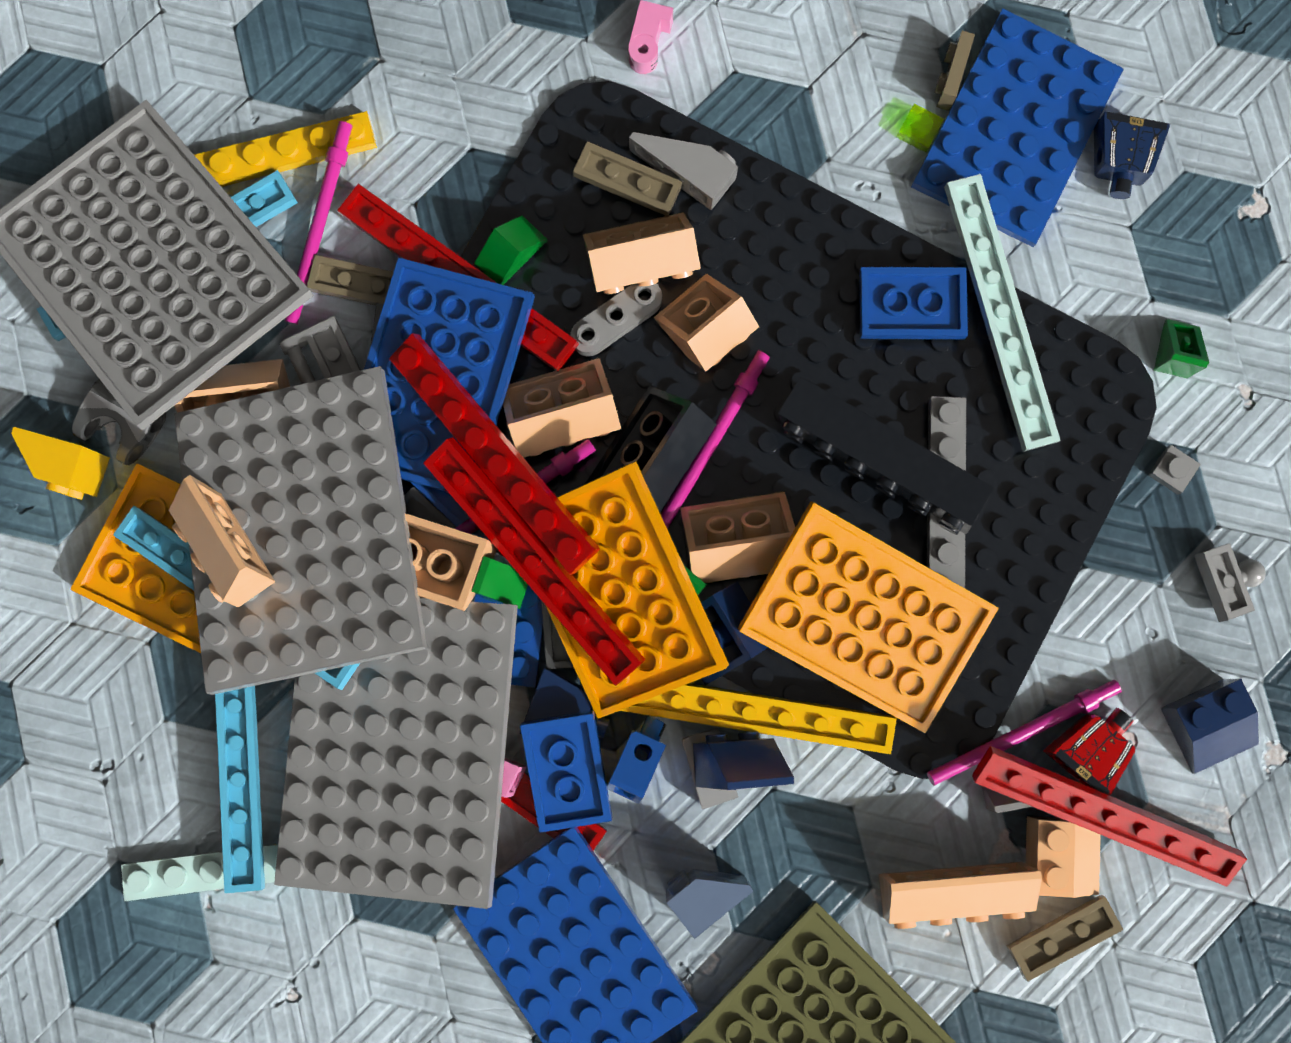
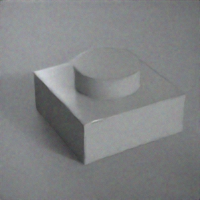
[1148,445,1201,495]

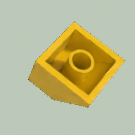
[11,427,110,500]

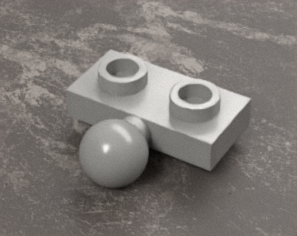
[1194,543,1266,622]

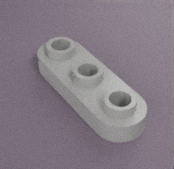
[571,283,662,356]

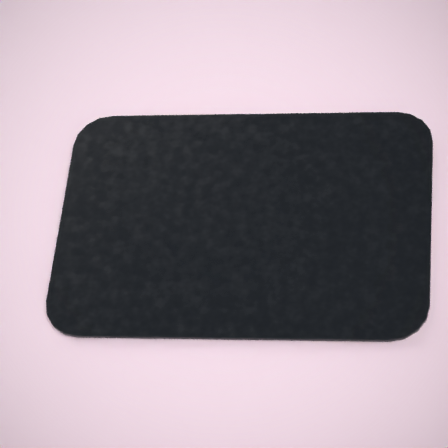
[401,81,1157,779]

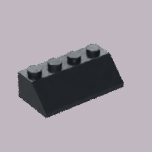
[585,386,717,512]

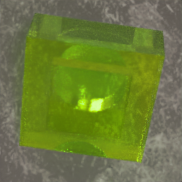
[896,104,944,152]

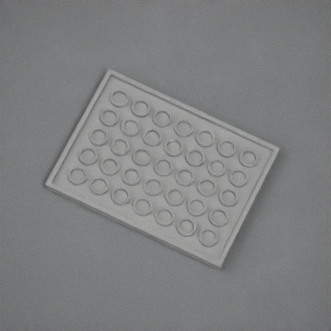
[0,99,314,430]
[174,366,427,695]
[274,598,518,909]

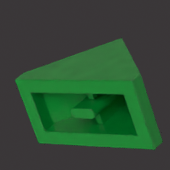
[474,216,547,285]
[1154,318,1209,379]
[472,556,528,609]

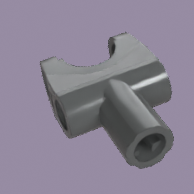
[72,379,166,465]

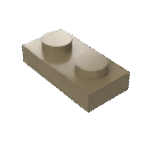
[934,30,975,111]

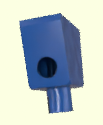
[607,716,666,804]

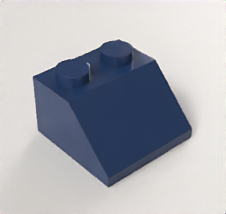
[701,581,768,686]
[1161,679,1259,774]
[693,732,794,790]

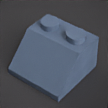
[666,869,753,939]

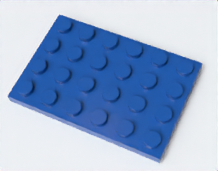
[911,8,1124,247]
[364,257,535,492]
[453,827,698,1043]

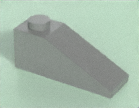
[629,132,738,210]

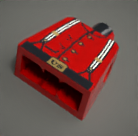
[1044,708,1136,795]

